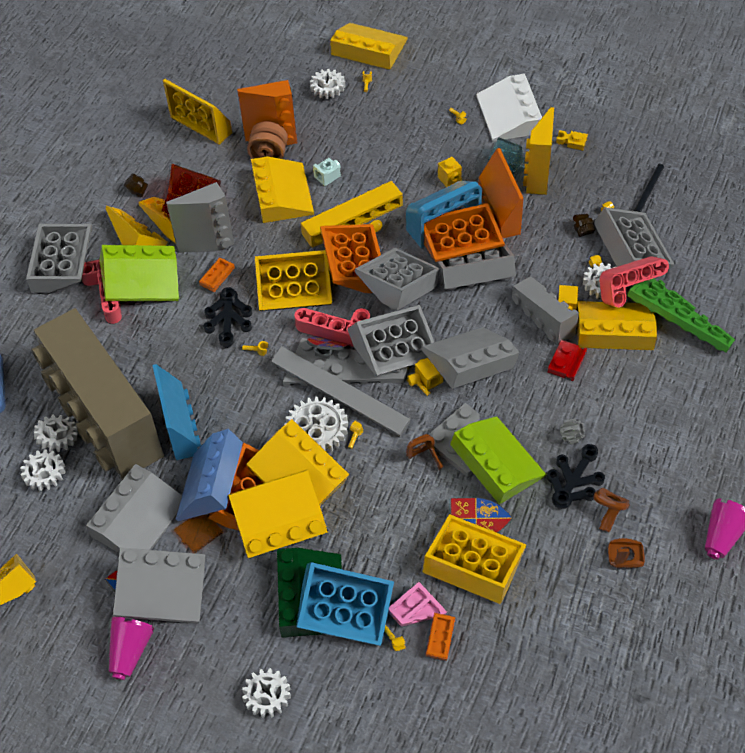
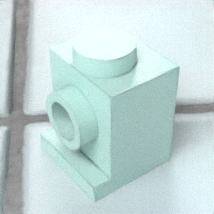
[313,158,341,186]

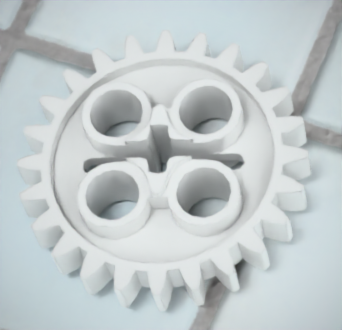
[284,397,348,451]

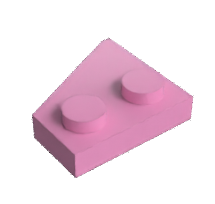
[388,582,447,627]

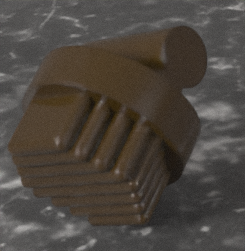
[124,173,148,198]
[573,214,595,237]

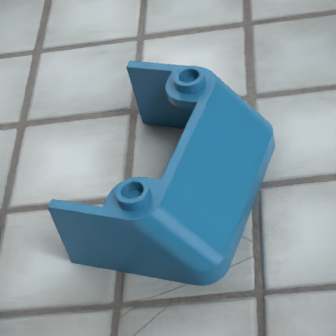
[406,181,482,248]

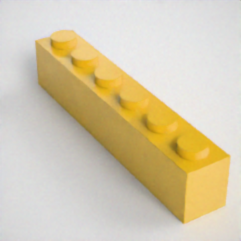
[301,181,403,248]

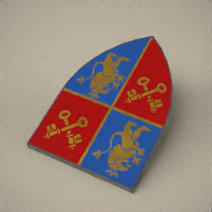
[307,336,350,359]
[451,498,513,533]

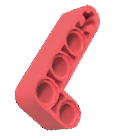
[600,256,669,308]
[81,260,122,324]
[294,308,370,347]

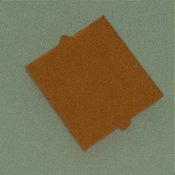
[174,514,223,554]

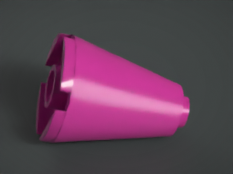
[704,498,745,560]
[109,617,154,680]

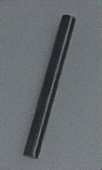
[634,164,664,212]

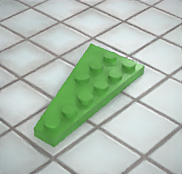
[627,278,735,353]

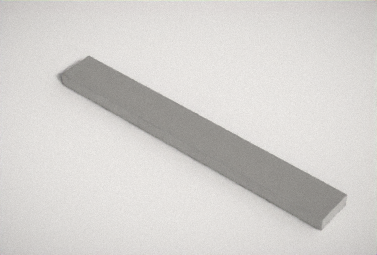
[271,346,410,437]

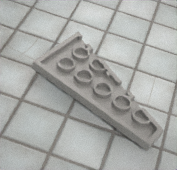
[283,338,409,386]

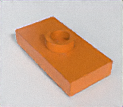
[199,257,235,292]
[425,612,455,661]

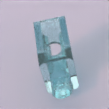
[488,137,528,175]

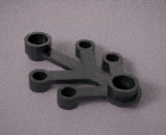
[203,287,252,348]
[547,444,605,509]

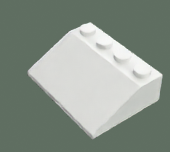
[476,74,542,142]

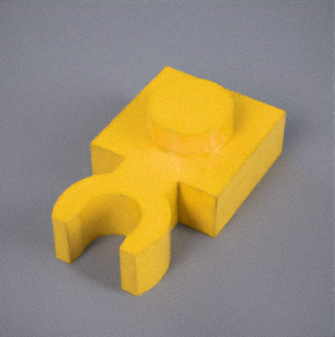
[556,131,588,150]

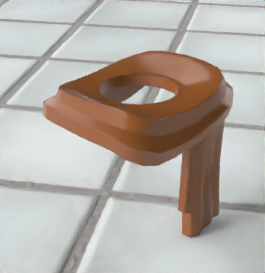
[406,434,444,470]
[594,488,630,532]
[608,538,645,568]

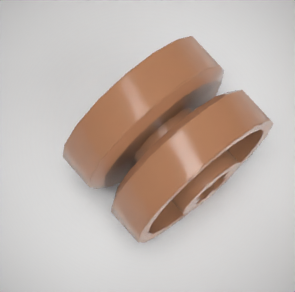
[247,121,288,159]

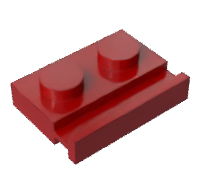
[547,340,587,381]

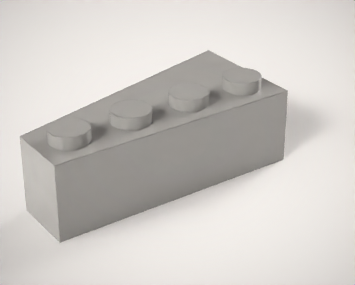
[512,276,579,346]

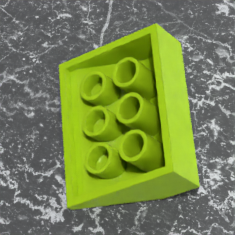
[99,245,179,301]
[450,416,547,505]

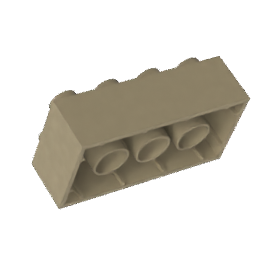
[31,308,164,480]

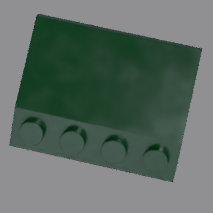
[277,548,342,638]

